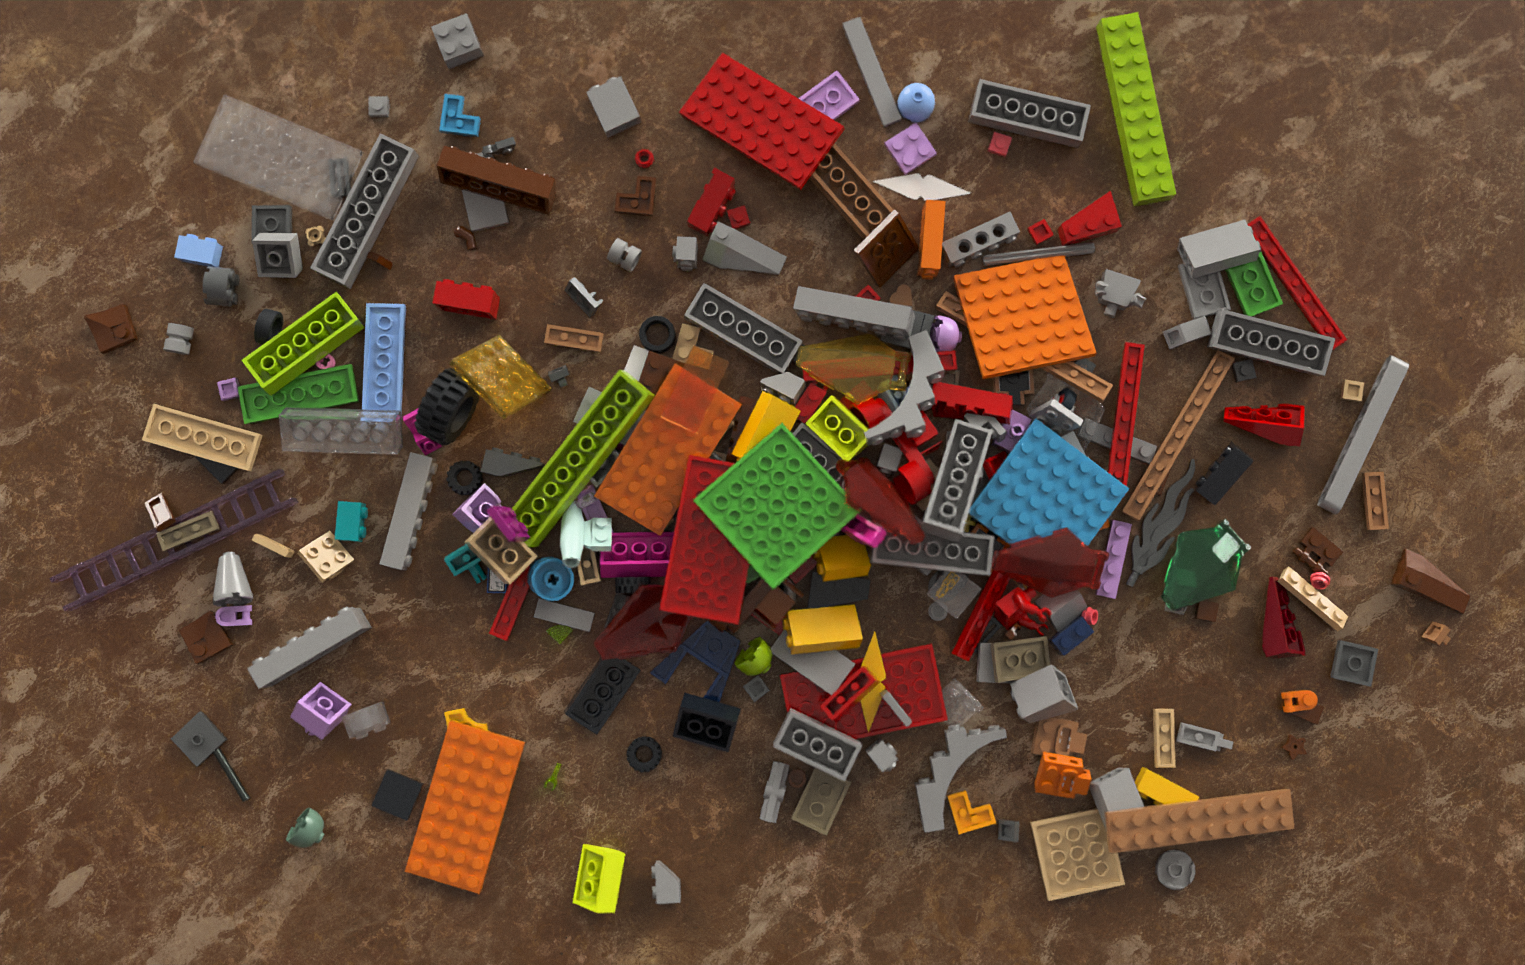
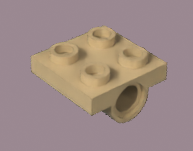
[298,531,354,583]

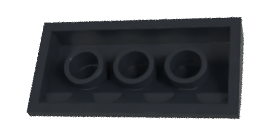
[564,647,641,735]

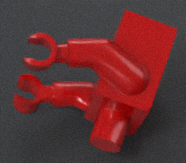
[994,586,1051,636]

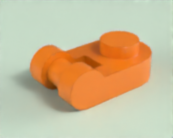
[1281,690,1318,713]

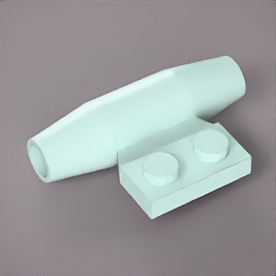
[560,501,612,568]

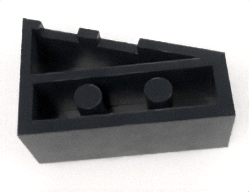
[1195,441,1254,505]
[807,572,871,609]

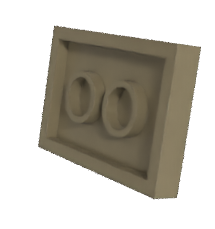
[990,636,1050,683]
[791,767,851,836]

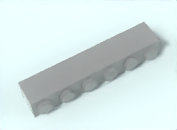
[380,452,438,570]

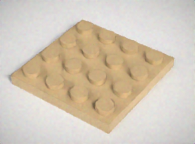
[1030,808,1125,901]

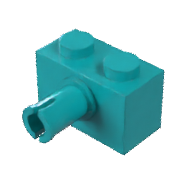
[444,544,487,584]

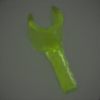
[544,763,562,791]

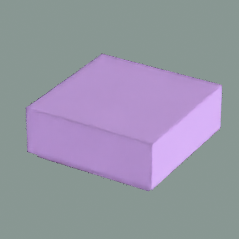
[217,378,239,401]

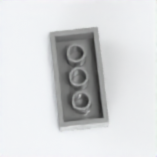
[773,708,862,781]

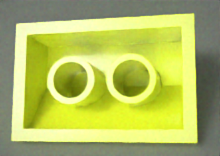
[805,395,869,463]
[573,844,625,913]

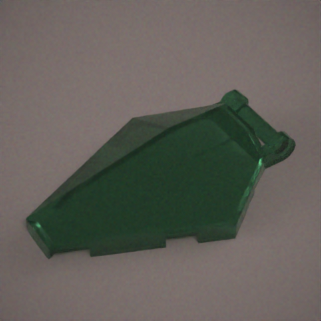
[1161,518,1251,610]

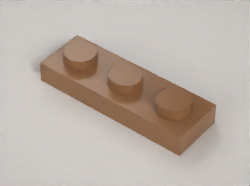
[544,324,604,353]
[1361,472,1389,530]

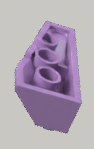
[452,483,501,533]

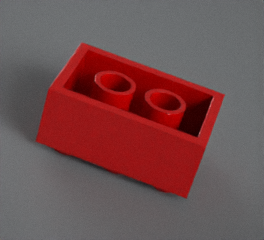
[432,279,500,320]

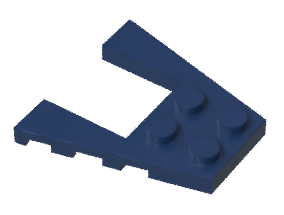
[650,621,741,702]

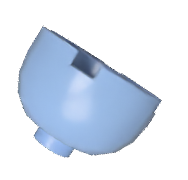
[897,83,935,123]

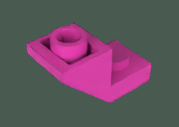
[402,409,442,456]

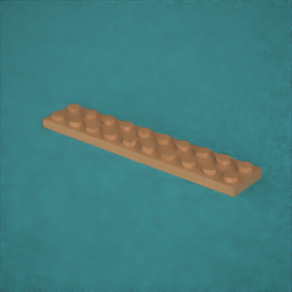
[1105,789,1294,853]

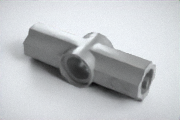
[760,761,789,823]

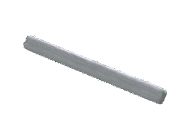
[982,242,1095,266]

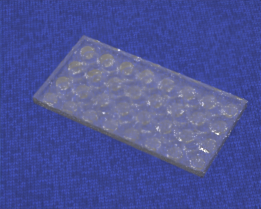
[193,94,363,221]

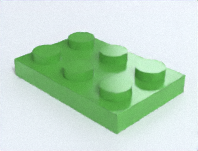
[1225,252,1283,317]

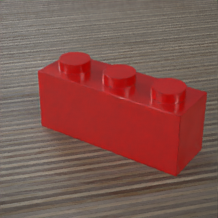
[820,666,880,722]

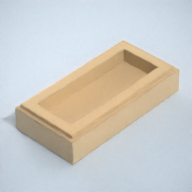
[252,534,295,558]

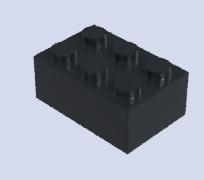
[672,693,741,753]

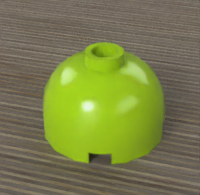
[735,637,772,676]

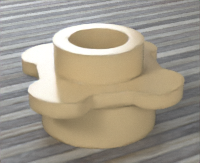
[305,226,326,246]

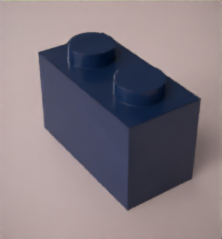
[1048,616,1094,656]

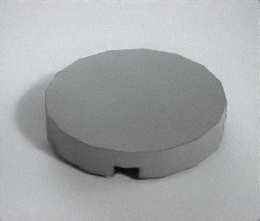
[1155,849,1195,890]

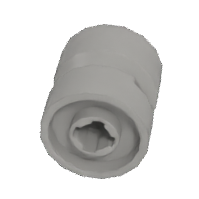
[607,238,642,272]
[163,323,194,355]

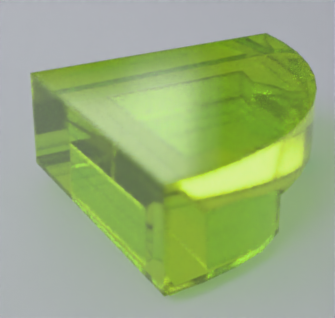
[546,625,573,644]

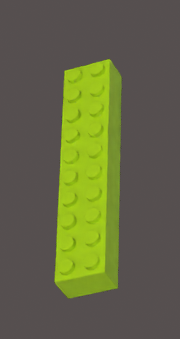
[1096,12,1176,207]
[512,370,655,547]

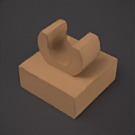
[1421,621,1451,645]

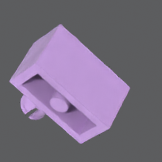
[991,409,1032,454]

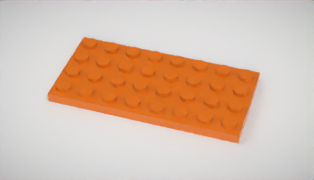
[594,363,742,536]
[405,720,525,894]

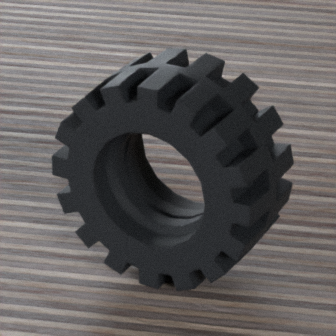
[446,460,483,495]
[615,577,650,593]
[626,736,662,773]

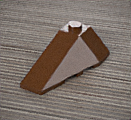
[1391,549,1470,614]

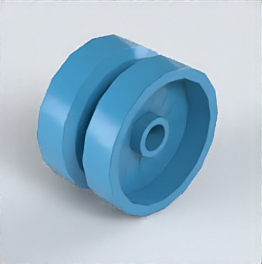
[527,556,574,601]

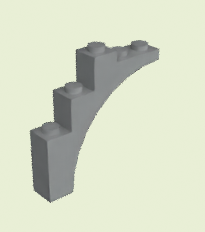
[864,330,944,446]
[914,724,1007,833]

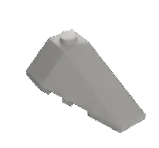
[703,222,787,275]

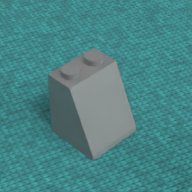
[1010,664,1078,723]

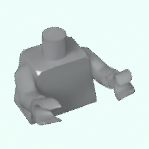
[1095,269,1147,318]

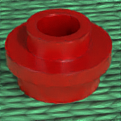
[635,149,654,168]

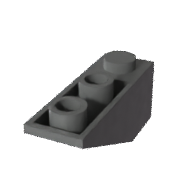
[480,447,545,478]

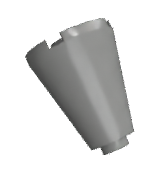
[212,552,253,607]

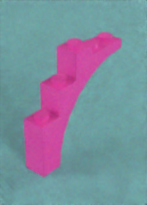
[841,514,887,548]

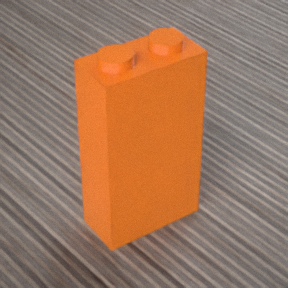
[917,200,946,280]

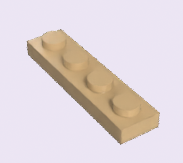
[1278,566,1348,632]

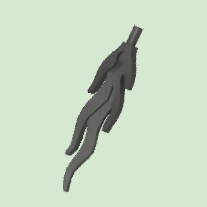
[1126,459,1195,588]

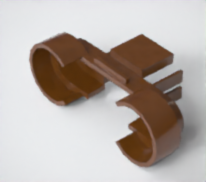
[707,578,804,634]

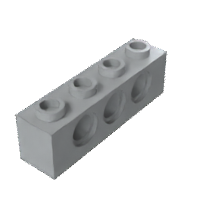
[942,212,1020,267]

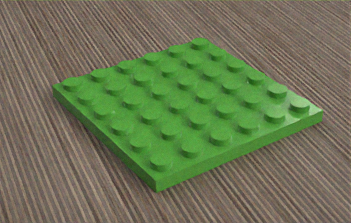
[693,423,862,589]

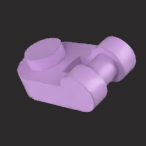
[215,605,252,626]

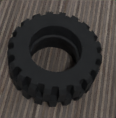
[415,368,481,445]

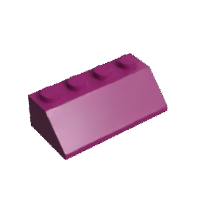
[600,532,674,578]

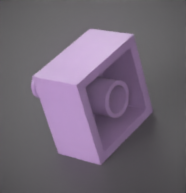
[290,682,352,740]

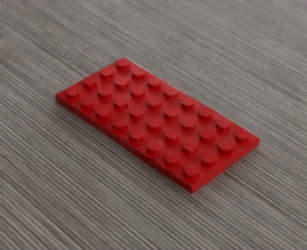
[679,53,845,190]
[660,455,749,624]
[780,643,948,739]

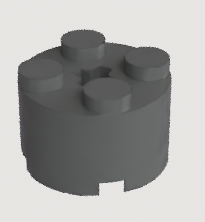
[203,266,240,307]

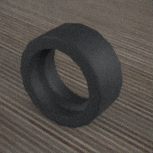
[254,308,283,345]
[639,316,676,353]

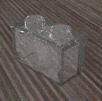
[342,701,391,740]

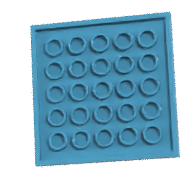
[968,419,1129,582]

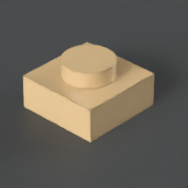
[1340,380,1364,402]

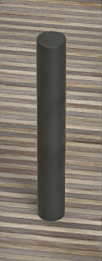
[213,748,250,802]

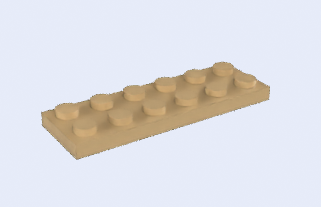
[142,404,263,472]

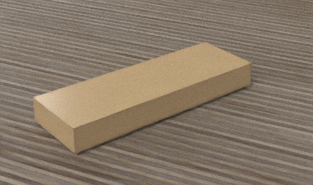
[1153,709,1176,768]

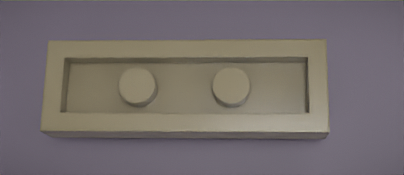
[156,511,220,552]

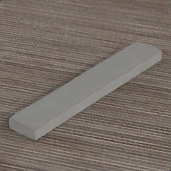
[842,17,901,127]

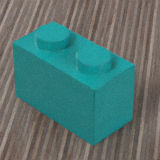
[334,501,368,542]

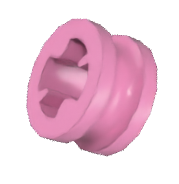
[316,354,335,369]

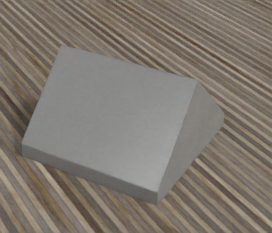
[1034,578,1088,632]

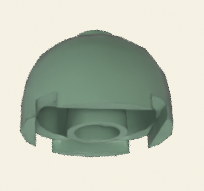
[286,808,325,848]

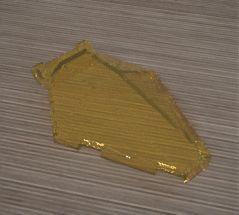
[796,333,911,405]

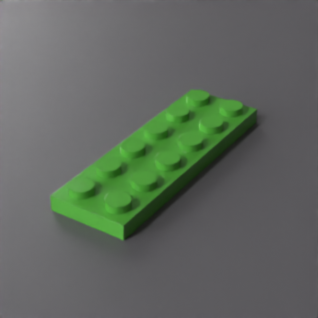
[238,364,359,425]

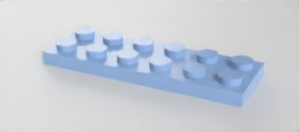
[362,303,406,418]

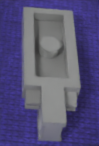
[1176,722,1233,751]

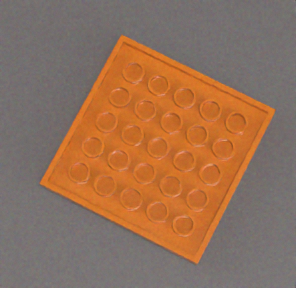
[953,255,1096,379]

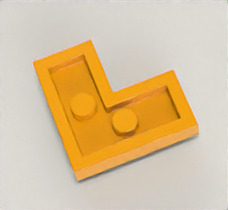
[947,790,996,834]

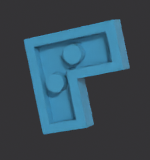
[439,94,481,137]

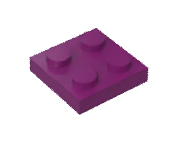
[487,506,530,542]

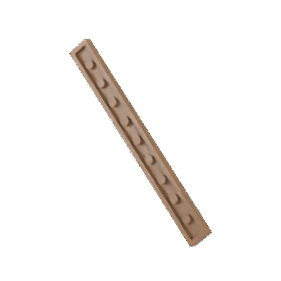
[935,291,1113,403]
[1122,350,1235,522]

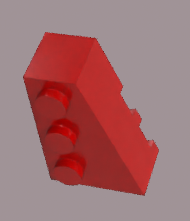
[687,167,736,237]
[1057,191,1122,246]

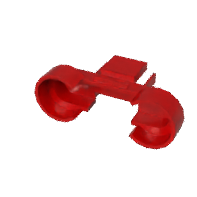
[849,395,942,505]

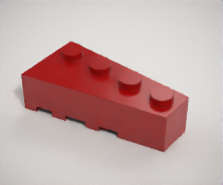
[931,382,1013,425]

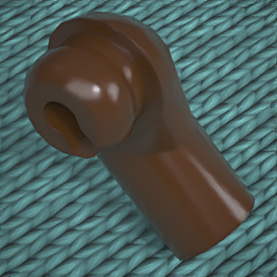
[454,226,477,251]

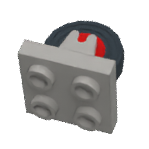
[1029,388,1083,436]

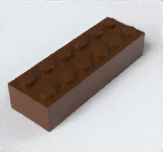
[436,146,556,215]

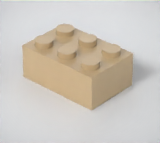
[464,517,538,584]

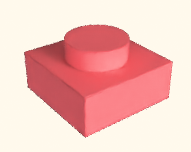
[988,132,1012,157]

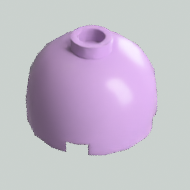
[929,315,962,352]

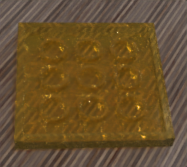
[449,335,552,420]

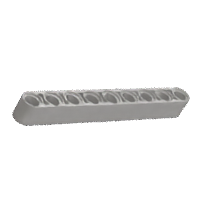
[1317,355,1409,515]

